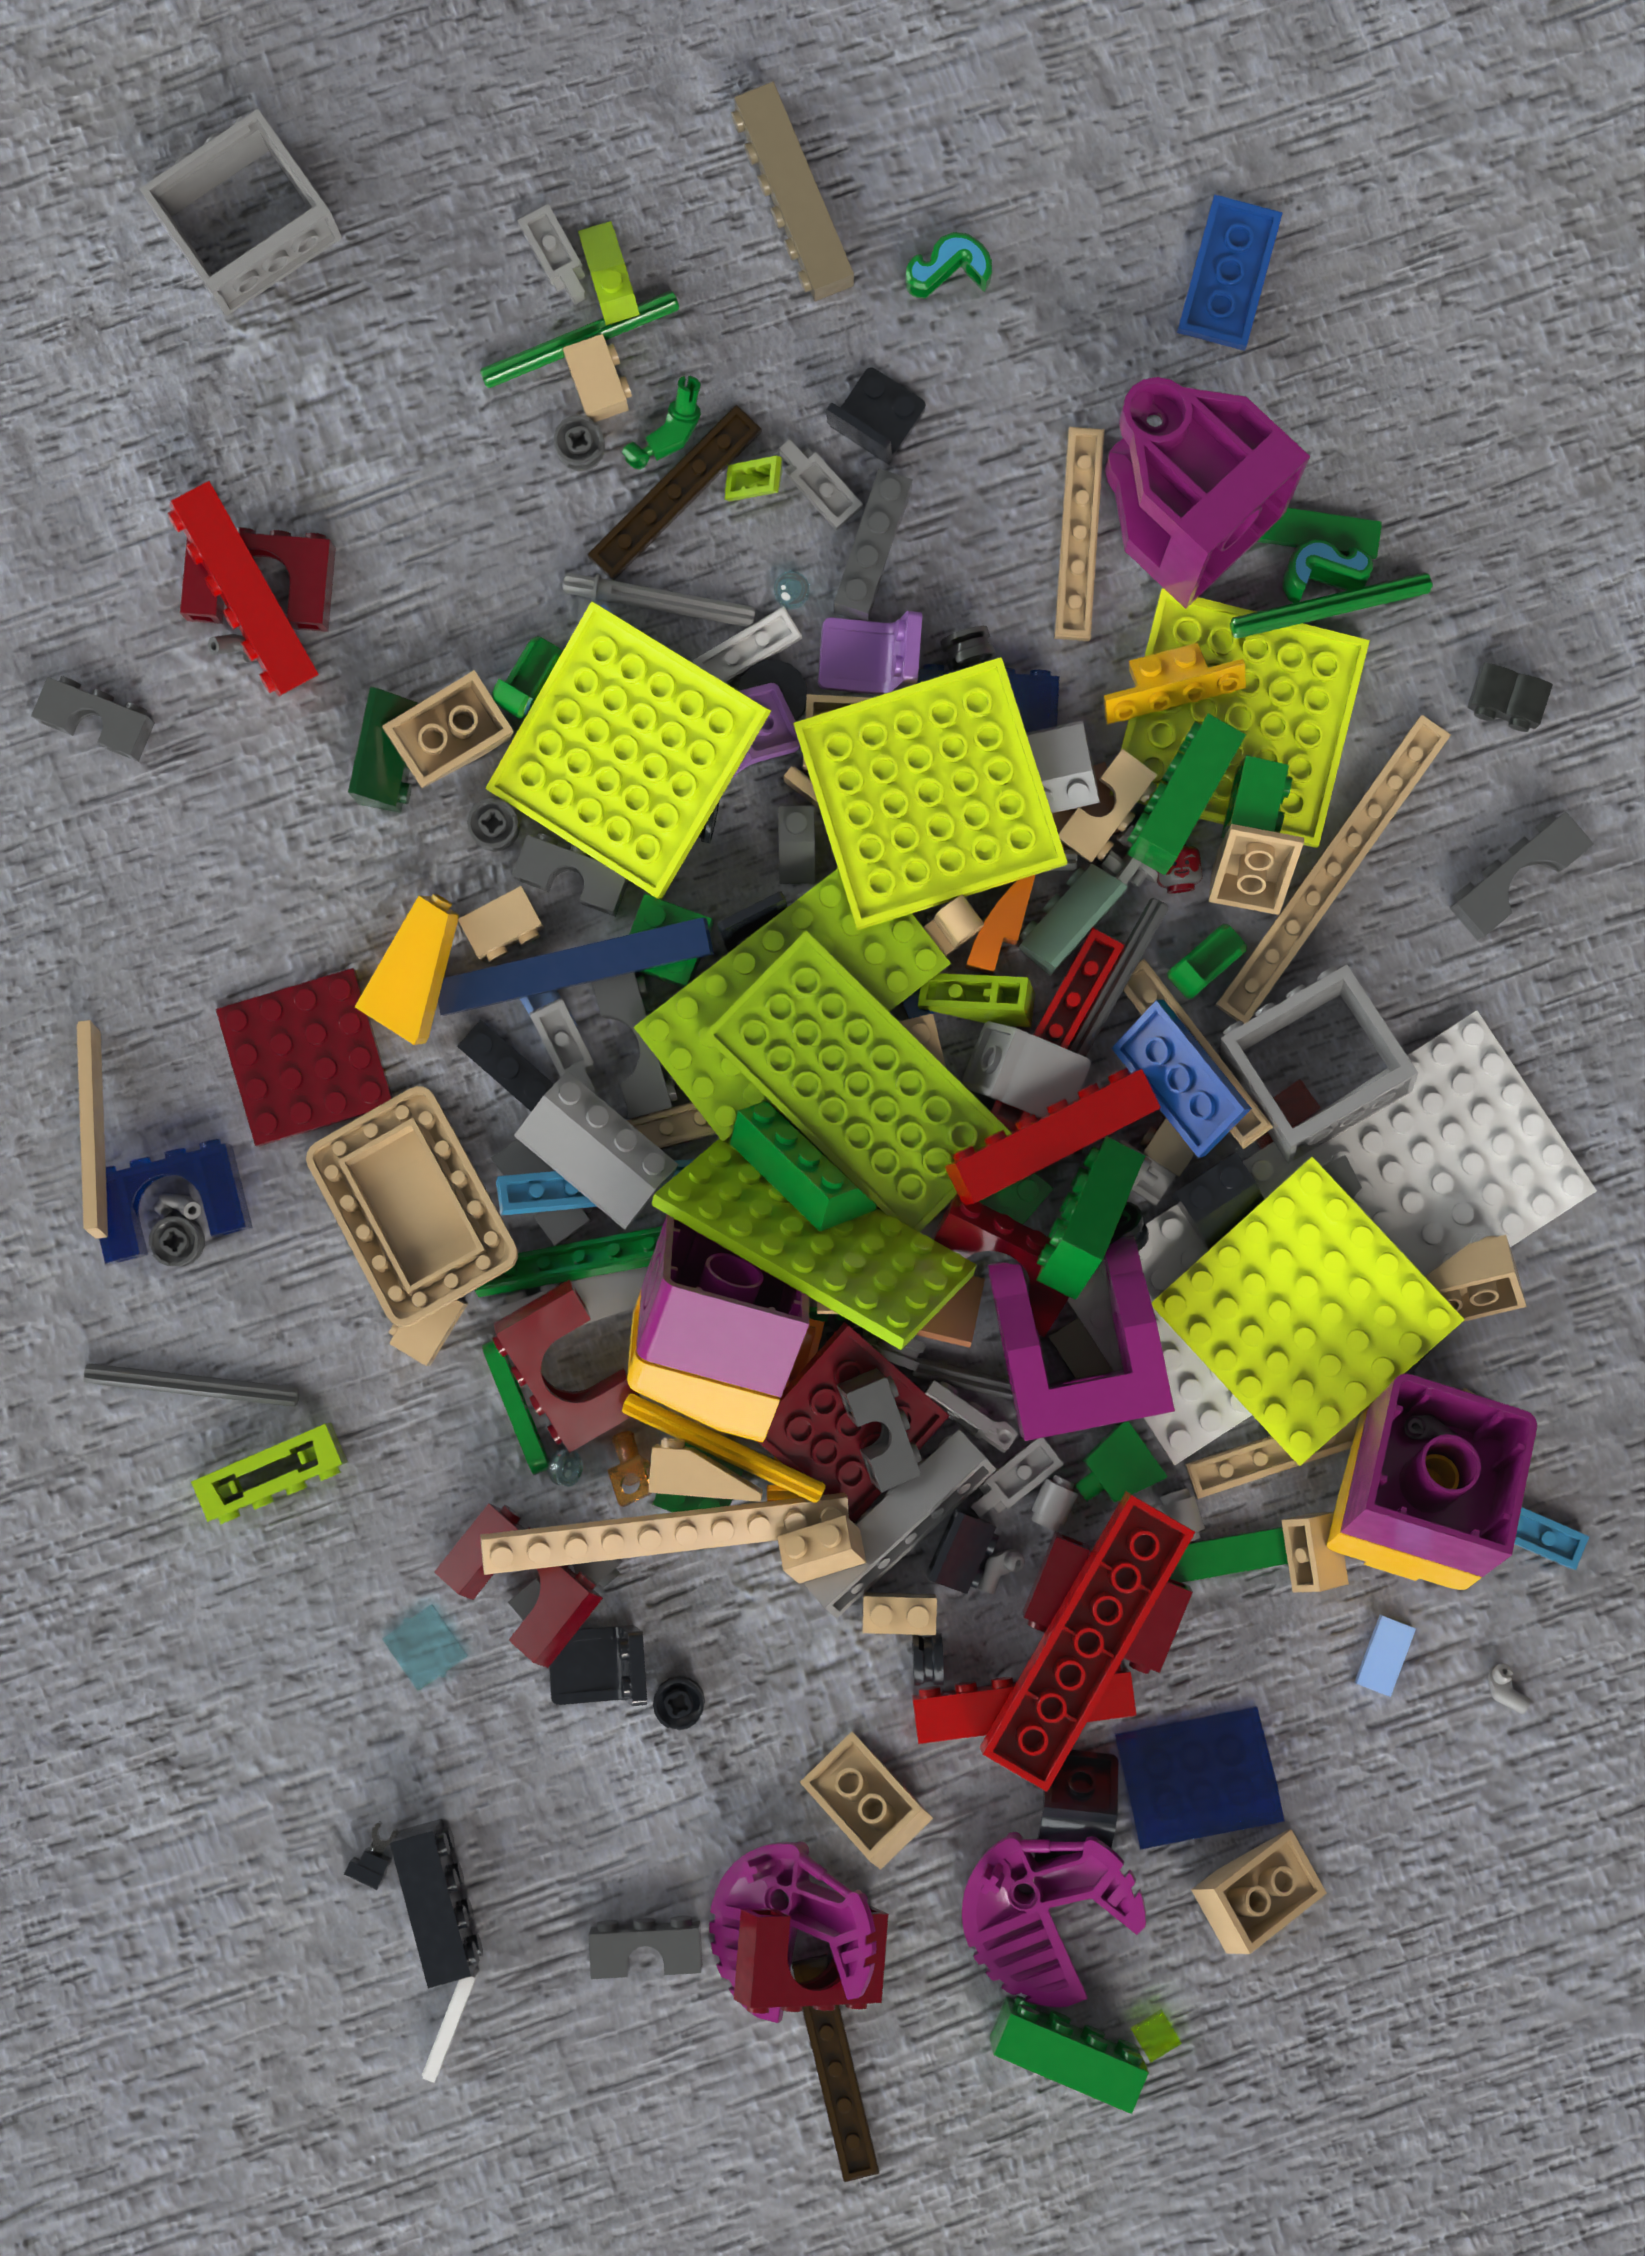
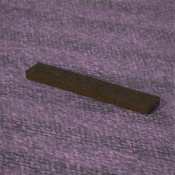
[587,405,762,581]
[792,1954,880,2182]

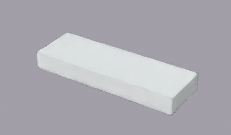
[693,606,802,684]
[422,1969,480,2083]

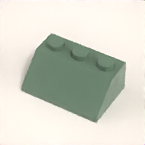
[1018,864,1128,976]

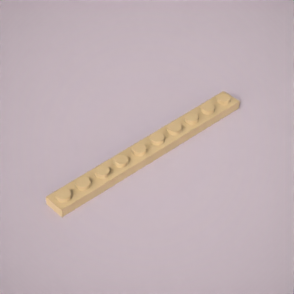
[1215,715,1451,1024]
[480,1493,849,1575]

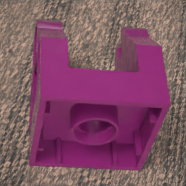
[1105,377,1311,609]
[988,1235,1175,1441]

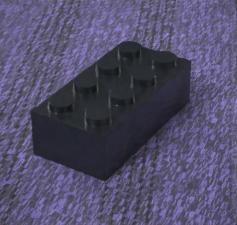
[390,1818,483,1989]

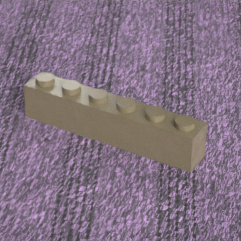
[731,81,854,302]

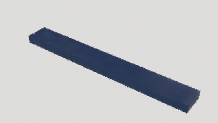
[438,917,714,1016]

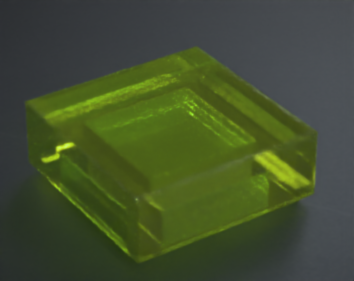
[1131,2009,1182,2062]

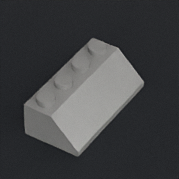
[1026,720,1100,813]
[514,1071,678,1230]

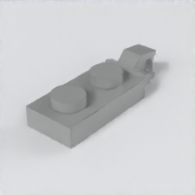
[517,204,587,305]
[779,439,863,531]
[529,997,596,1093]
[924,1380,1018,1453]
[969,1438,1064,1518]

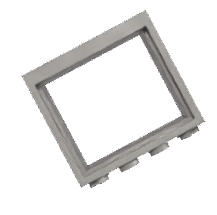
[140,109,342,317]
[1220,964,1418,1164]

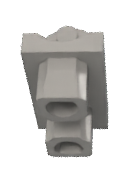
[1096,824,1158,888]
[1119,1140,1176,1206]

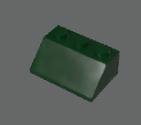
[348,687,418,813]

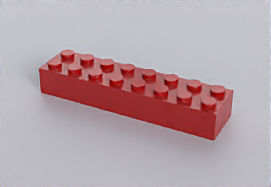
[980,1491,1195,1792]

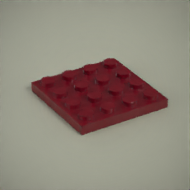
[216,968,393,1147]
[757,1322,950,1524]

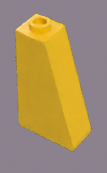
[355,893,459,1045]

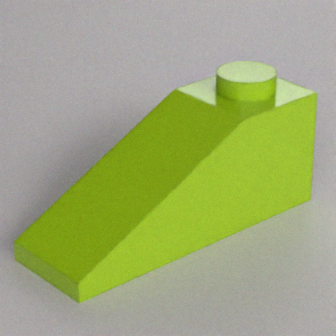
[578,221,640,325]
[918,973,1036,1027]

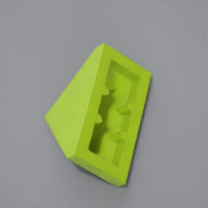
[724,455,783,502]

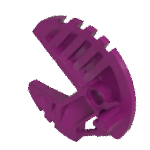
[962,1831,1146,2007]
[709,1841,876,2023]

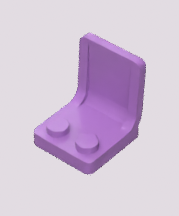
[818,611,922,695]
[733,683,800,777]

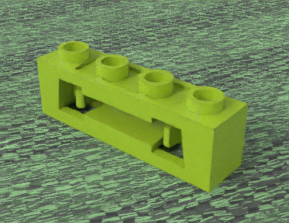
[191,1422,348,1525]

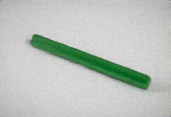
[480,291,679,388]
[1230,573,1433,638]

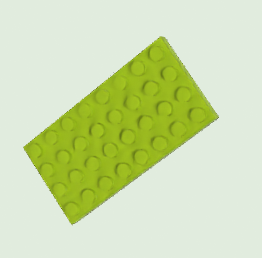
[633,868,951,1142]
[704,931,1011,1232]
[651,1135,977,1350]

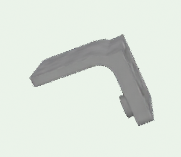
[961,1021,1091,1118]

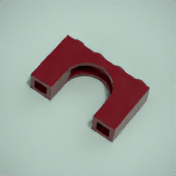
[180,527,336,632]
[931,1193,1069,1337]
[492,1279,642,1453]
[434,1503,603,1668]
[1023,1531,1193,1674]
[734,1906,889,2014]

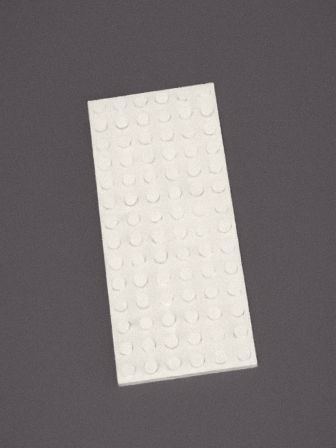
[1067,1011,1597,1465]

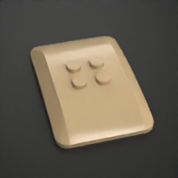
[306,1086,518,1327]

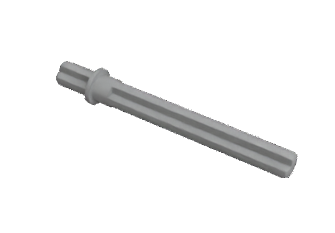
[563,573,755,627]

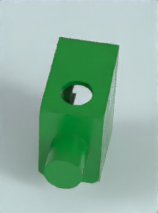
[1075,1421,1168,1503]

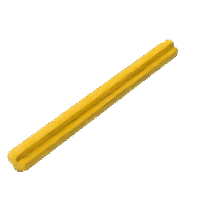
[622,1394,825,1503]

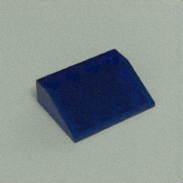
[1114,1706,1285,1850]

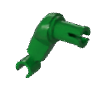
[622,376,701,470]

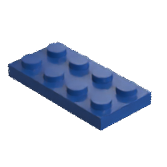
[1177,194,1283,351]
[1111,999,1252,1157]

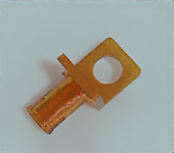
[608,1431,652,1507]

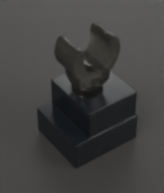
[344,1821,398,1890]

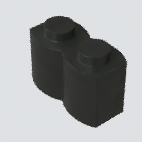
[1467,662,1553,732]

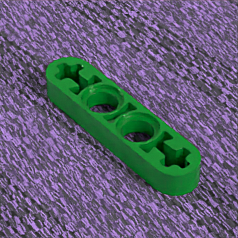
[482,1340,550,1475]

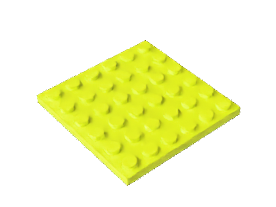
[1110,588,1370,848]
[485,601,771,899]
[793,657,1067,930]
[1151,1156,1465,1466]

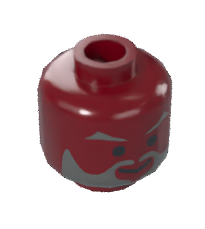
[1155,843,1203,894]

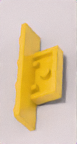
[1104,643,1246,724]

